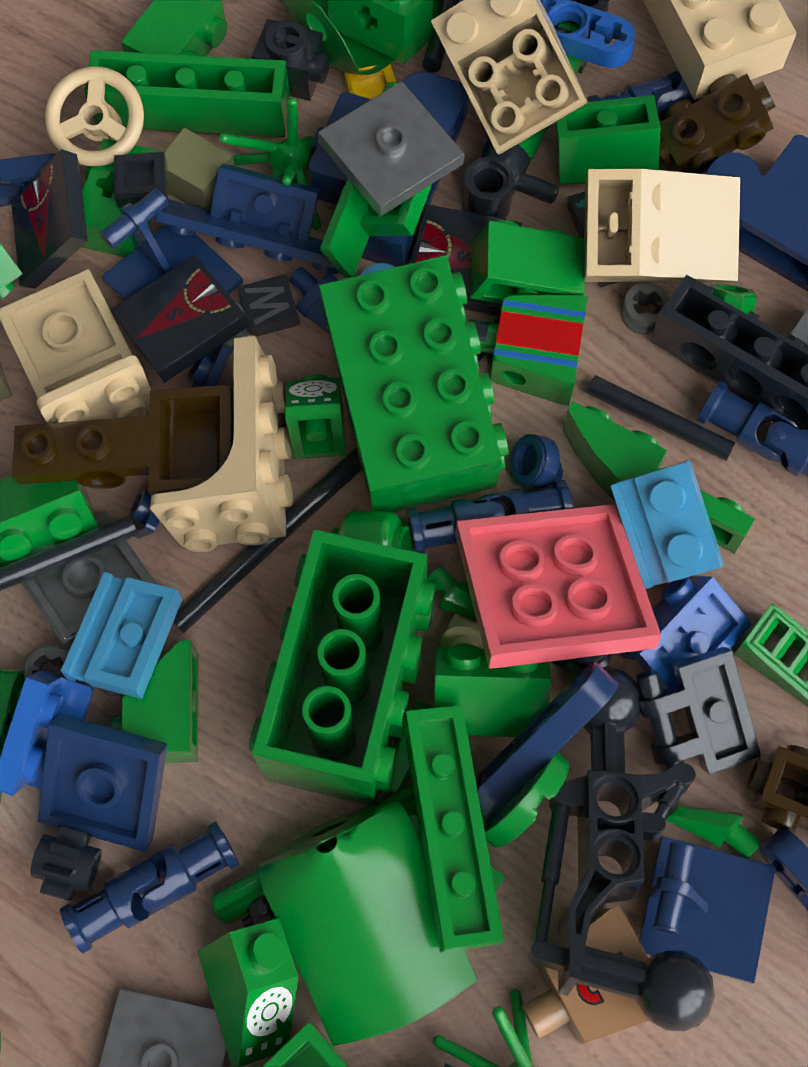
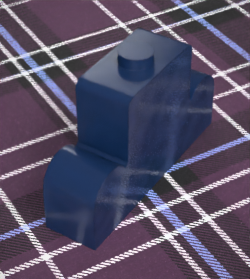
[309,72,468,267]
[705,135,808,292]

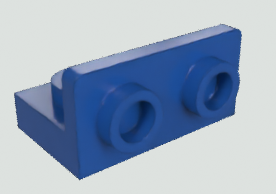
[620,575,752,689]
[0,669,94,796]

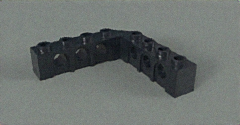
[650,274,808,430]

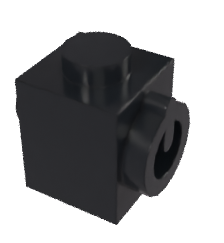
[252,19,330,101]

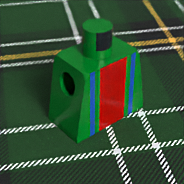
[468,295,588,406]

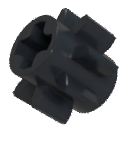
[30,825,102,901]

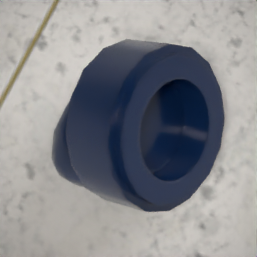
[509,434,563,488]

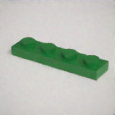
[403,705,504,953]

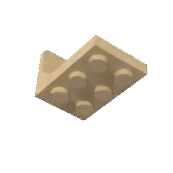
[0,269,151,423]
[150,335,293,552]

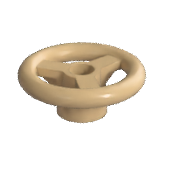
[45,66,144,166]

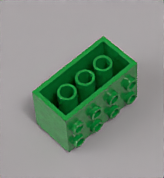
[319,255,508,512]
[249,530,436,805]

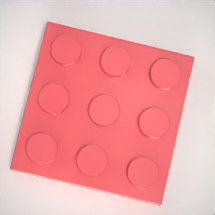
[455,504,661,669]

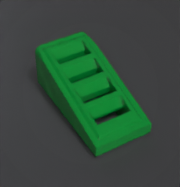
[734,603,808,707]

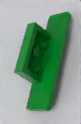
[321,82,432,277]

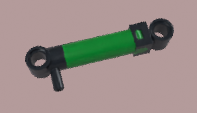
[463,0,609,219]

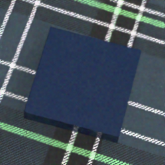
[38,714,168,852]

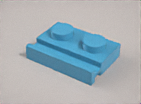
[611,459,724,589]
[61,572,183,699]

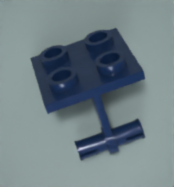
[99,188,243,301]
[639,836,776,984]

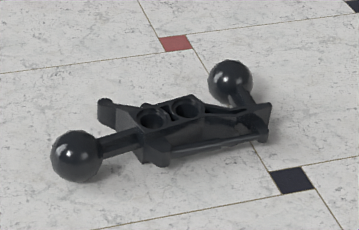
[528,666,715,1031]

